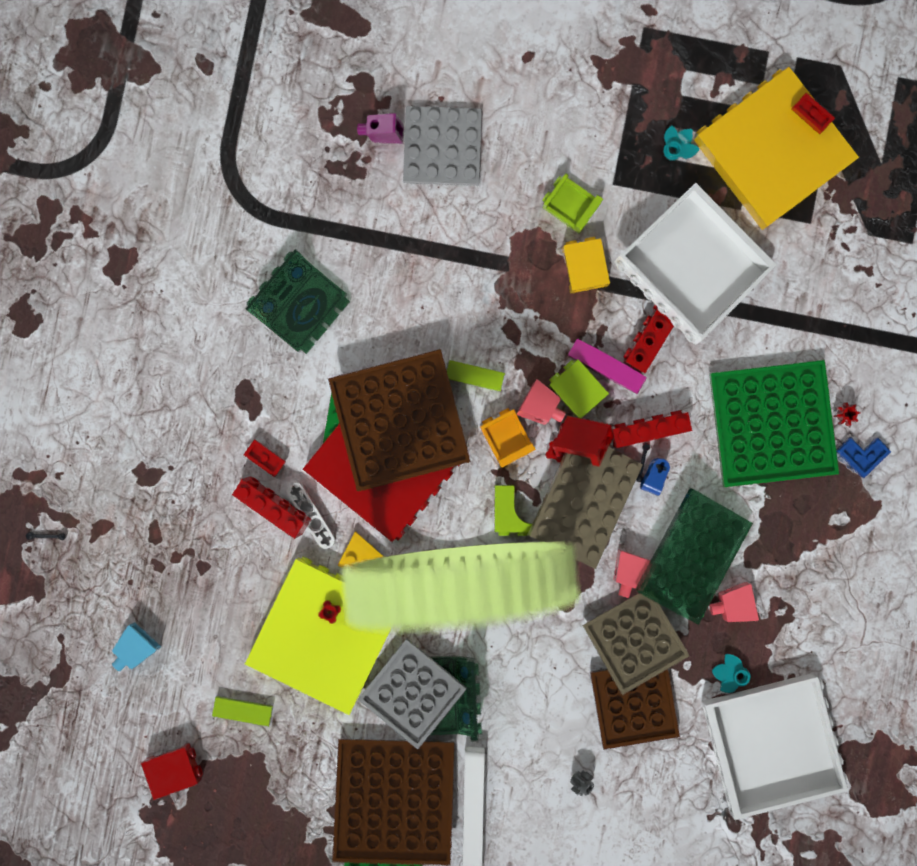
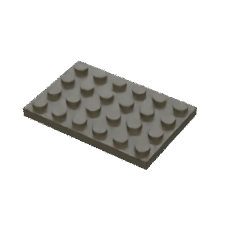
[527,447,643,569]

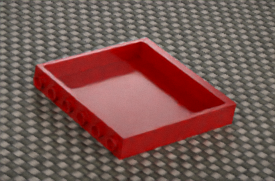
[303,424,460,542]

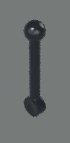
[636,443,650,483]
[26,532,66,540]

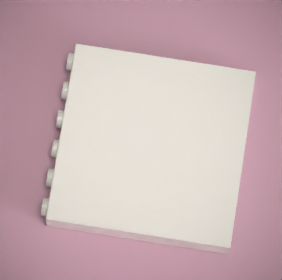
[614,183,777,345]
[701,673,848,820]

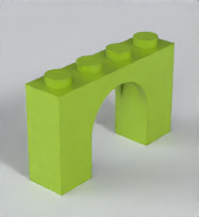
[494,485,532,536]

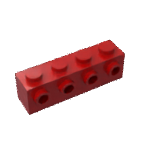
[623,304,674,375]
[612,410,692,448]
[232,476,312,539]

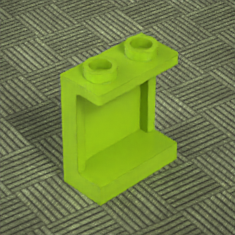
[542,173,603,234]
[548,359,609,418]

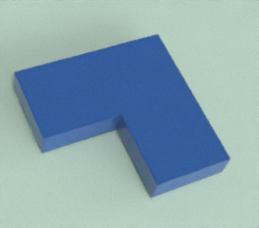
[836,437,892,478]

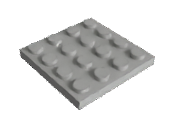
[403,106,482,186]
[358,638,467,749]

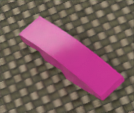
[568,339,647,394]

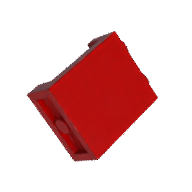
[552,416,613,467]
[141,743,203,800]

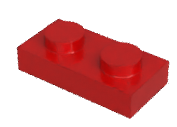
[791,93,835,135]
[243,439,286,477]

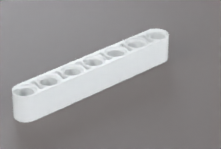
[462,747,484,866]

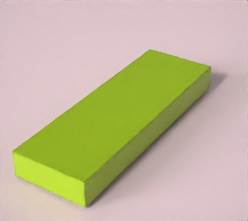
[447,360,505,392]
[212,696,273,727]

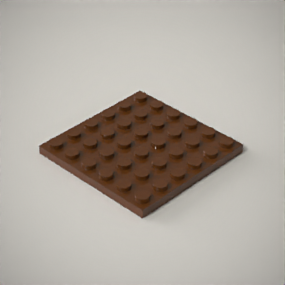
[328,349,471,492]
[332,739,454,866]

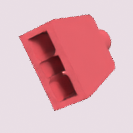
[517,380,566,425]
[613,549,656,598]
[709,582,759,622]

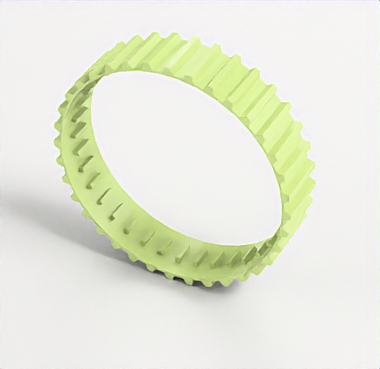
[342,541,579,630]

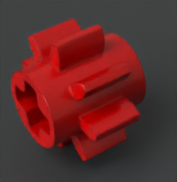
[834,402,861,426]

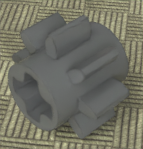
[570,771,594,796]

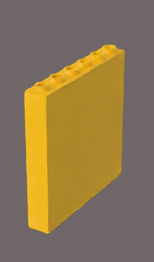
[694,67,859,230]

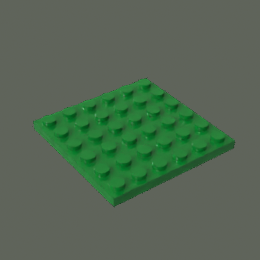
[709,360,839,487]

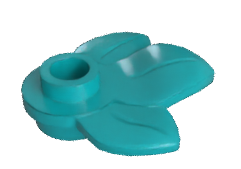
[663,126,699,160]
[712,654,751,693]

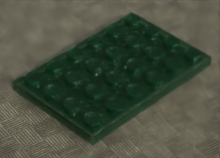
[635,488,753,625]

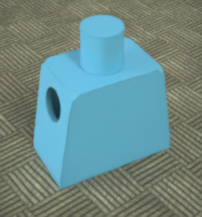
[112,622,161,671]

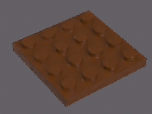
[590,669,680,750]

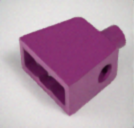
[357,113,404,144]

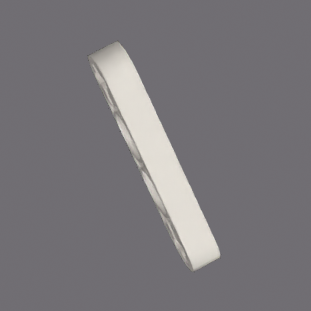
[287,483,335,549]

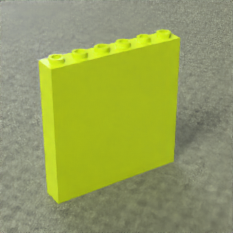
[245,556,391,715]

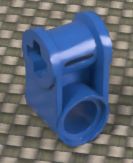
[640,458,670,496]

